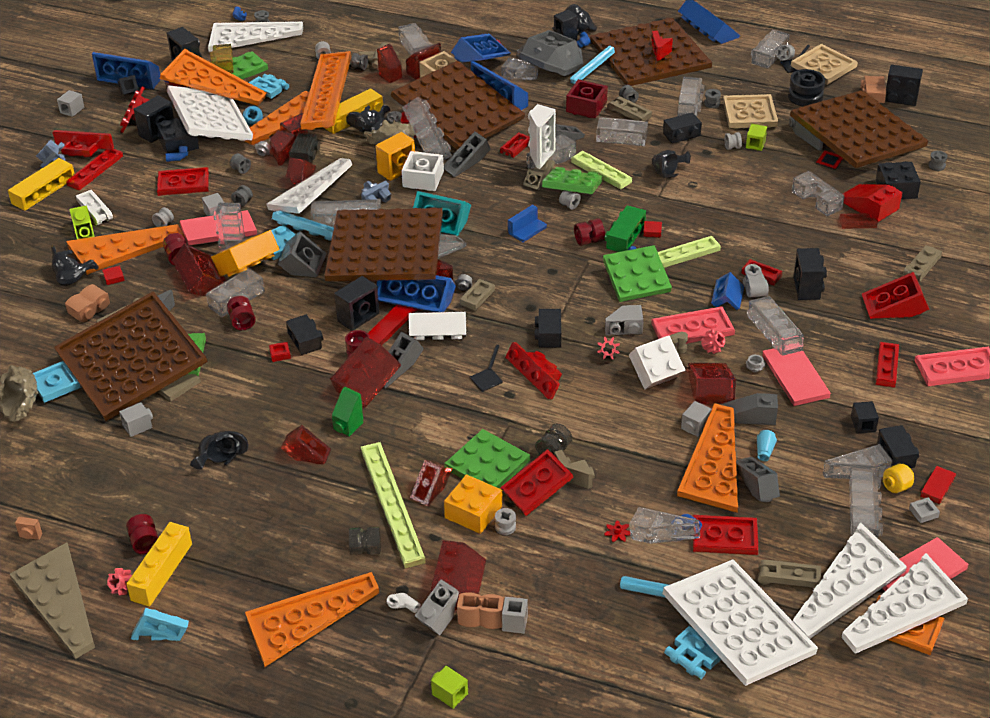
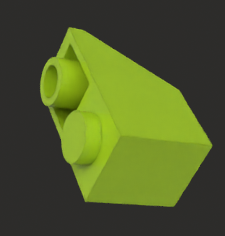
[70,205,95,239]

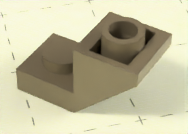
[523,159,555,190]
[554,450,595,489]

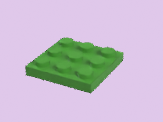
[542,167,603,194]
[603,245,672,302]
[444,429,530,489]

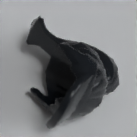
[552,4,597,34]
[346,105,391,133]
[651,150,691,179]
[51,246,99,286]
[190,431,249,470]

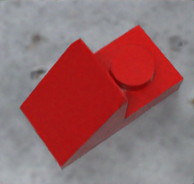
[651,31,673,61]

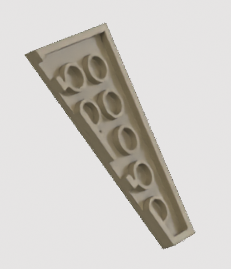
[10,542,95,659]

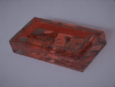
[839,213,878,229]

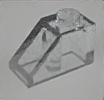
[501,57,538,83]

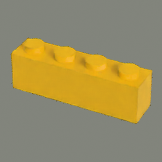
[325,89,383,134]
[8,158,75,211]
[126,522,192,607]

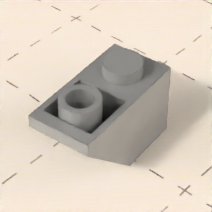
[605,305,643,335]
[415,579,459,635]

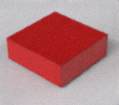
[643,221,662,238]
[102,266,125,285]
[269,342,291,362]

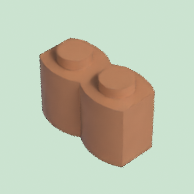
[860,75,886,103]
[65,284,110,322]
[457,593,504,629]

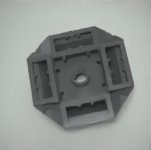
[516,30,584,76]

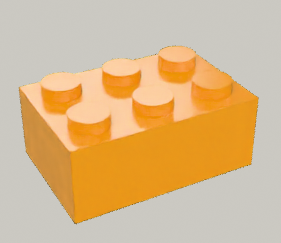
[211,230,280,277]

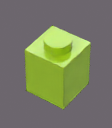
[746,124,768,151]
[431,666,468,709]

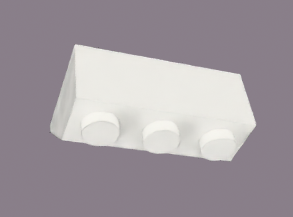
[528,104,555,169]
[409,312,466,340]

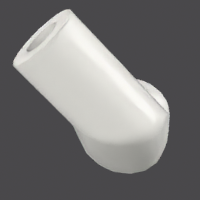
[387,593,421,613]

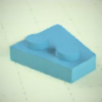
[131,608,189,641]

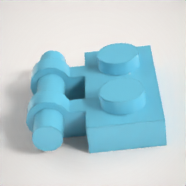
[249,74,289,99]
[664,626,721,679]

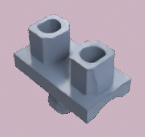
[36,140,66,168]
[360,181,392,209]

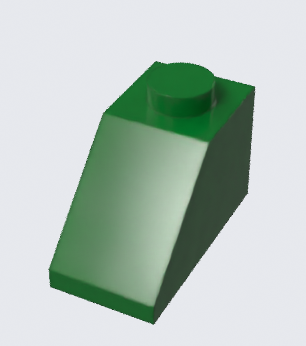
[332,387,364,436]

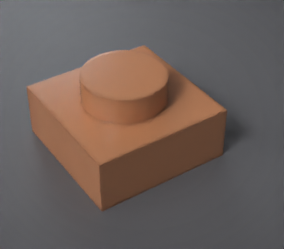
[15,517,42,540]

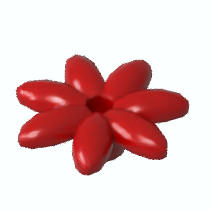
[604,521,632,542]

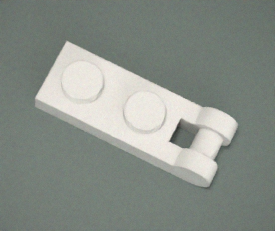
[76,190,113,225]

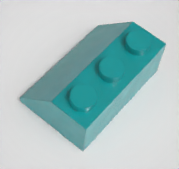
[413,191,471,236]

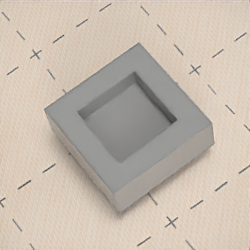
[909,497,940,523]

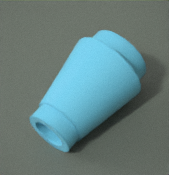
[757,430,777,461]

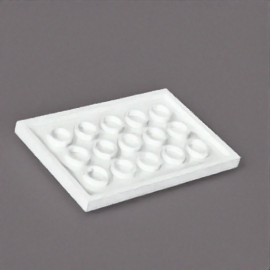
[167,86,253,141]
[662,560,818,686]

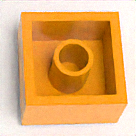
[375,132,415,181]
[444,474,502,534]

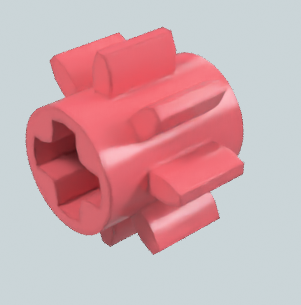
[701,329,725,354]
[597,337,620,359]
[107,568,132,595]

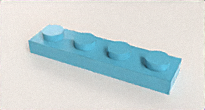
[272,210,334,241]

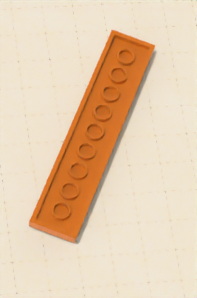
[300,51,351,130]

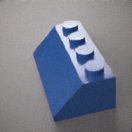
[678,0,740,44]
[451,34,511,62]
[92,52,161,89]
[471,61,528,110]
[376,275,456,313]

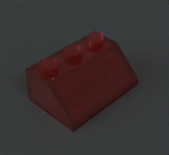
[172,244,229,296]
[330,337,401,408]
[430,540,486,610]

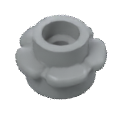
[255,141,271,156]
[455,274,472,291]
[746,354,765,372]

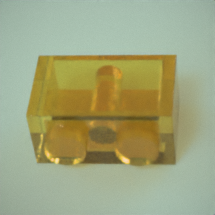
[210,44,234,74]

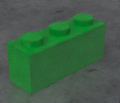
[605,205,646,252]

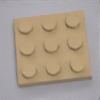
[791,44,858,85]
[723,94,778,129]

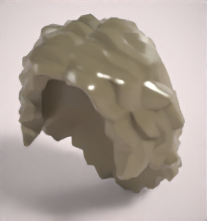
[363,120,415,144]
[0,365,38,422]

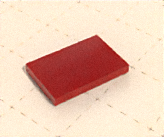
[157,167,209,196]
[500,449,574,516]
[693,515,758,555]

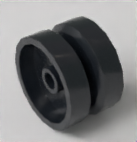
[788,69,826,107]

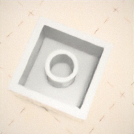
[402,151,444,191]
[629,336,685,390]

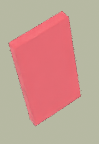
[180,210,257,246]
[651,307,735,344]
[762,343,831,406]
[914,347,990,386]
[882,537,969,591]

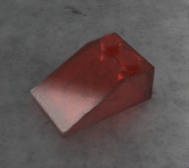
[688,363,736,404]

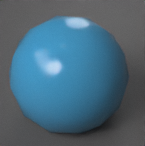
[243,106,263,126]

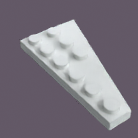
[208,22,303,52]
[266,158,352,213]
[793,522,907,639]
[842,553,968,654]

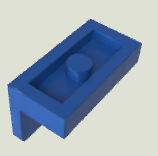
[508,205,547,242]
[711,272,744,310]

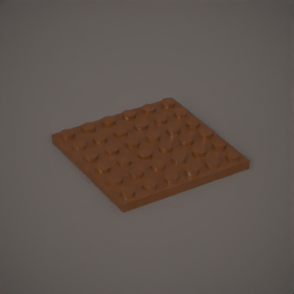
[590,18,712,86]
[391,60,525,150]
[790,90,928,168]
[325,207,443,281]
[54,291,208,421]

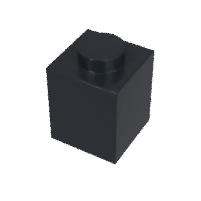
[117,75,139,95]
[851,401,879,434]

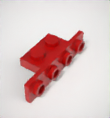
[120,86,149,133]
[52,130,114,157]
[505,342,562,399]

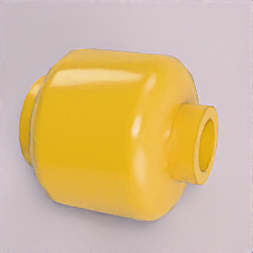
[882,464,914,493]

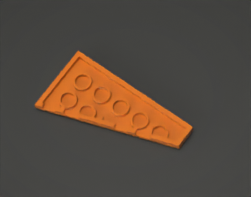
[160,49,267,106]
[245,91,309,145]
[66,224,185,274]
[677,403,738,513]
[245,572,379,667]

